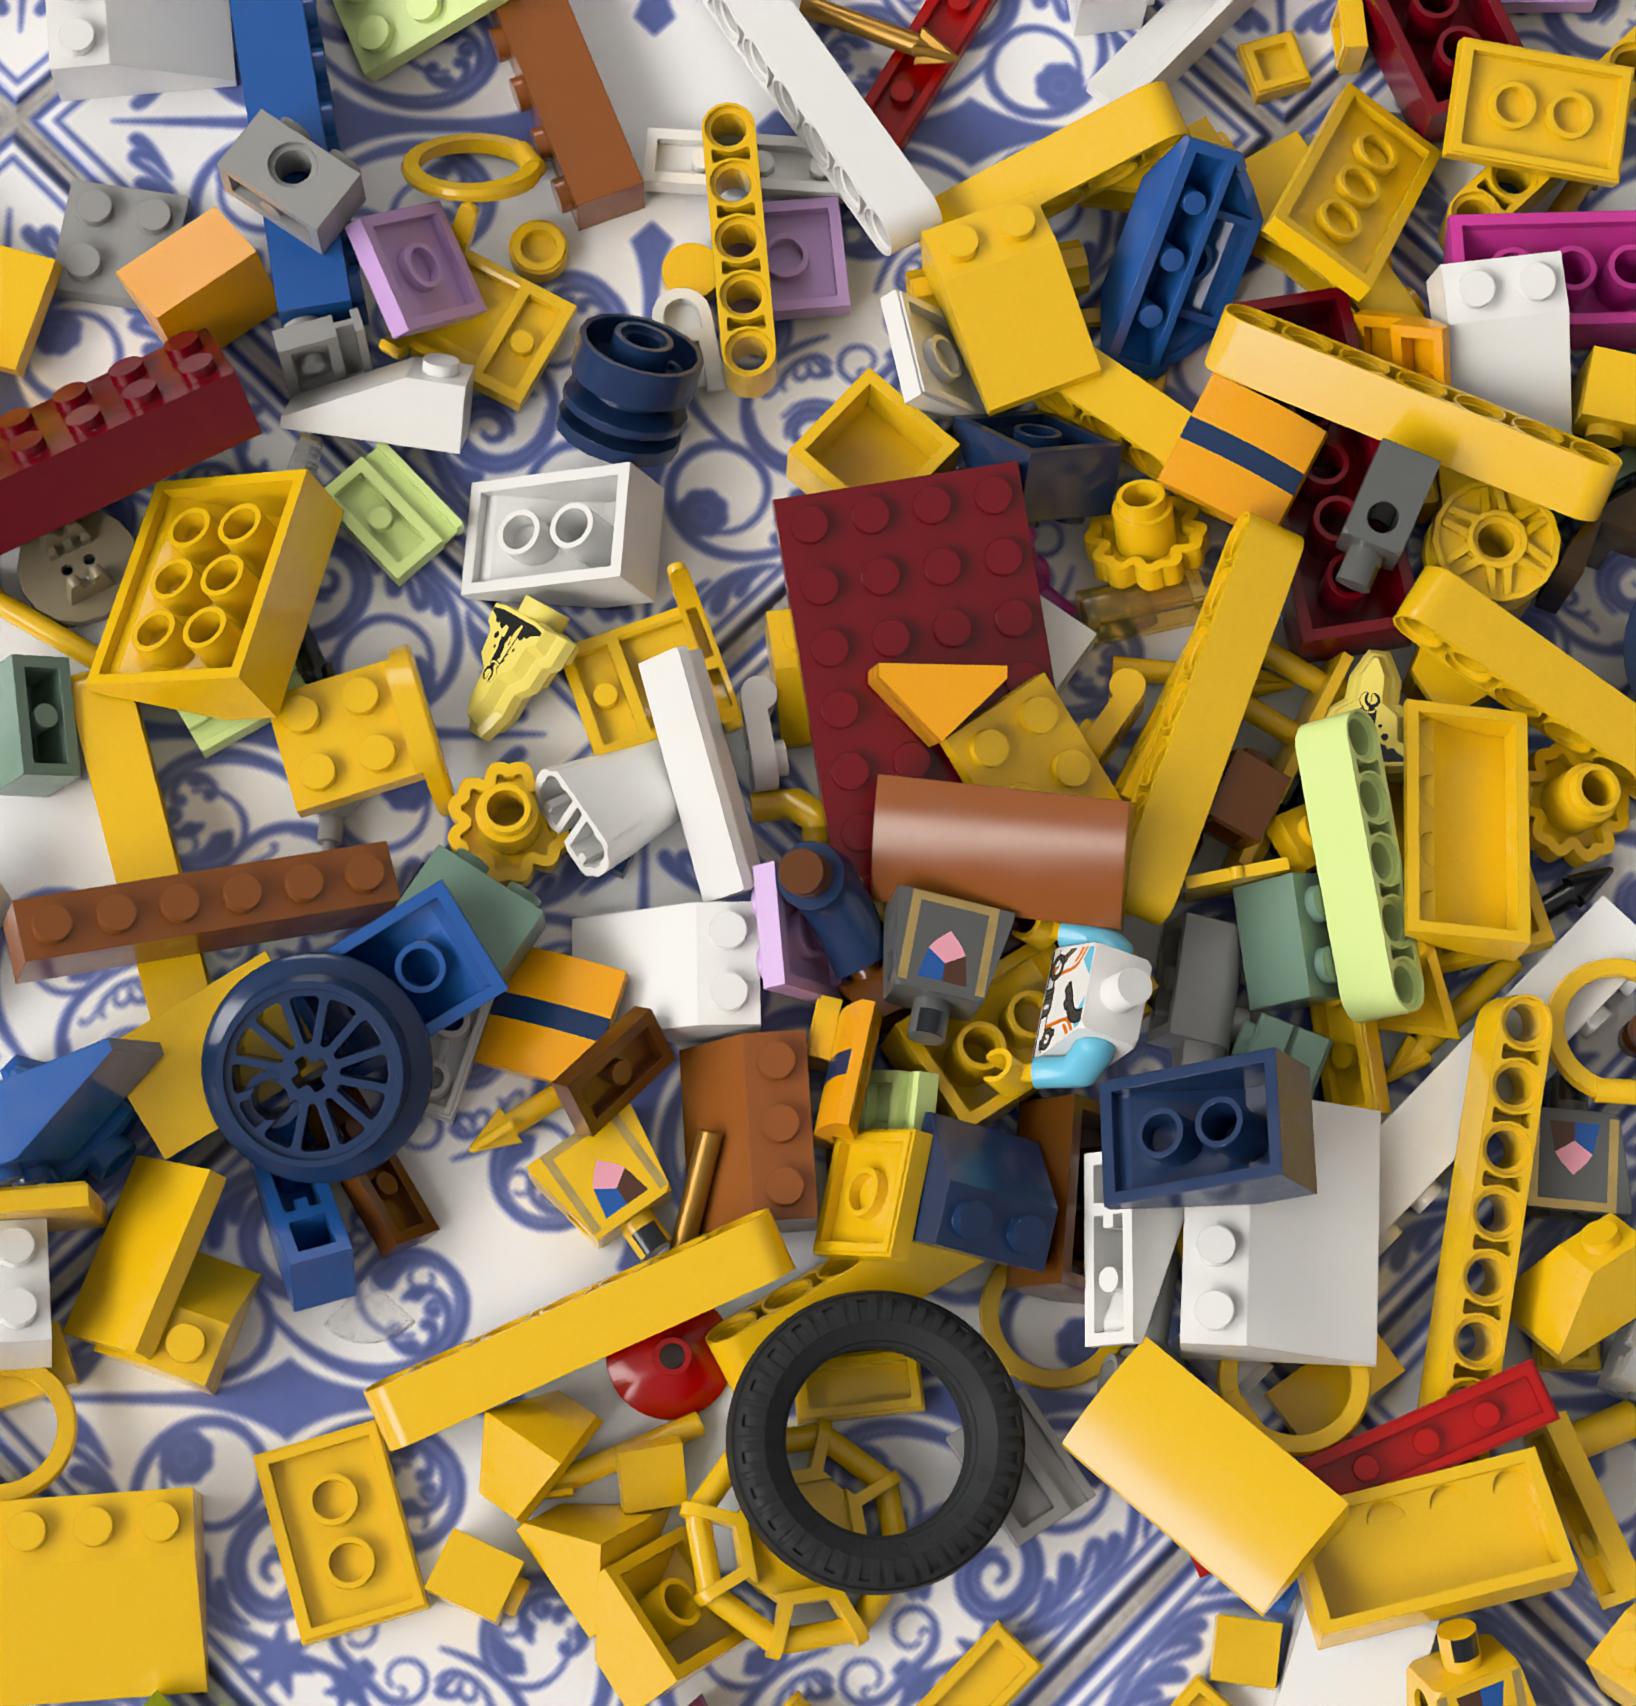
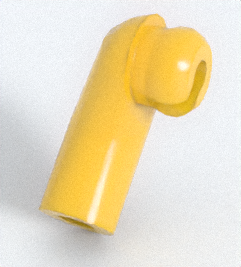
[750,788,828,844]

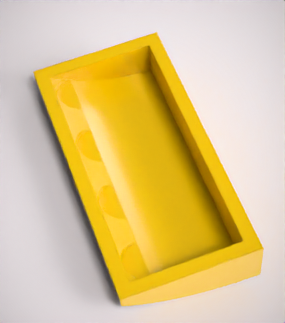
[1403,699,1531,961]
[1062,1336,1349,1617]
[1297,1447,1578,1650]

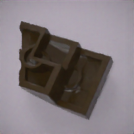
[1534,477,1636,614]

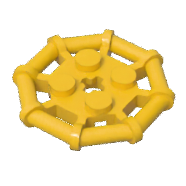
[679,1418,907,1661]

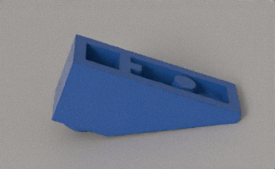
[248,1109,356,1312]

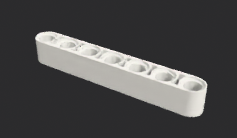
[701,0,943,256]

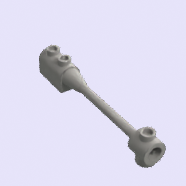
[1097,912,1250,1394]

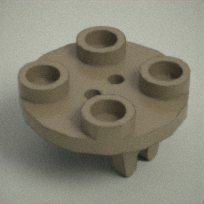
[17,510,135,628]

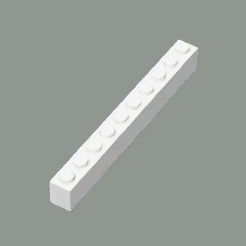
[1170,895,1636,1394]

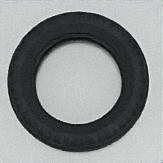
[726,1290,1025,1595]

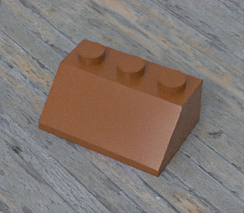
[679,1029,818,1237]

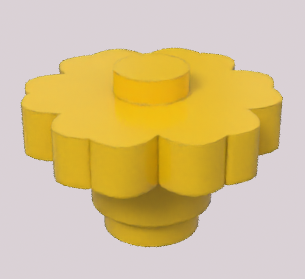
[1084,479,1210,591]
[1528,743,1630,868]
[447,762,569,887]

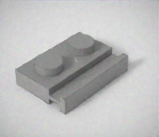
[272,308,373,398]
[945,1386,1096,1549]

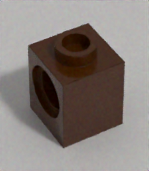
[1202,747,1291,852]

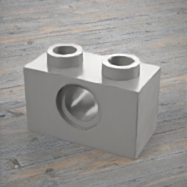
[217,109,366,255]

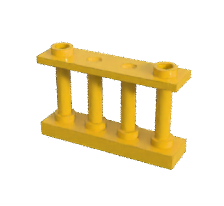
[1113,628,1354,870]

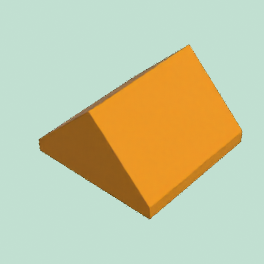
[115,206,278,349]
[868,663,1008,747]

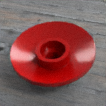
[606,1308,728,1420]

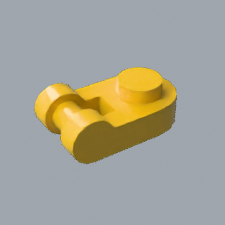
[1078,668,1146,768]

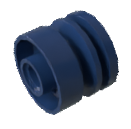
[555,313,704,467]

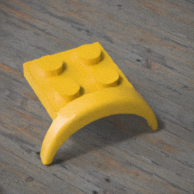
[379,202,577,413]
[563,561,744,756]
[270,644,455,818]

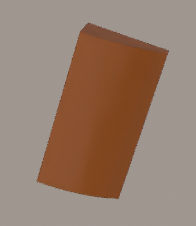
[871,774,1137,930]

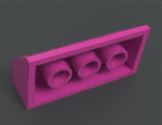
[1443,210,1636,350]

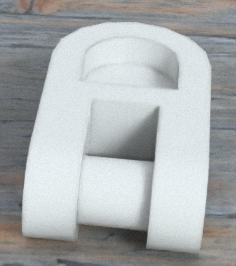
[652,288,725,392]
[738,676,789,793]

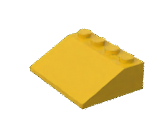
[85,469,344,720]
[0,1487,209,1706]

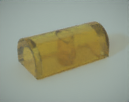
[1075,568,1206,647]

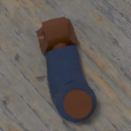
[776,841,912,1034]

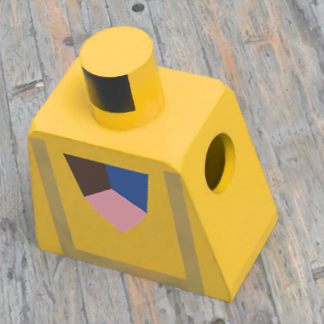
[526,1103,673,1262]
[1406,1618,1536,1706]

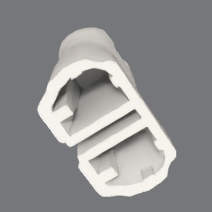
[534,739,681,877]

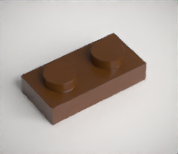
[551,1006,676,1137]

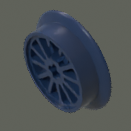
[201,952,434,1183]

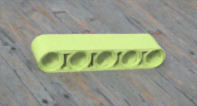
[1295,708,1425,1024]

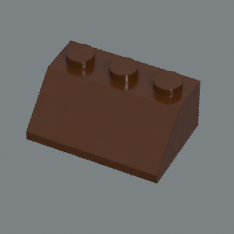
[1005,1093,1102,1304]

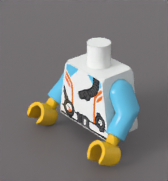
[983,920,1152,1097]

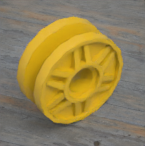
[1421,481,1561,614]

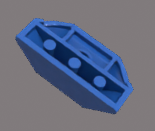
[1100,135,1264,380]

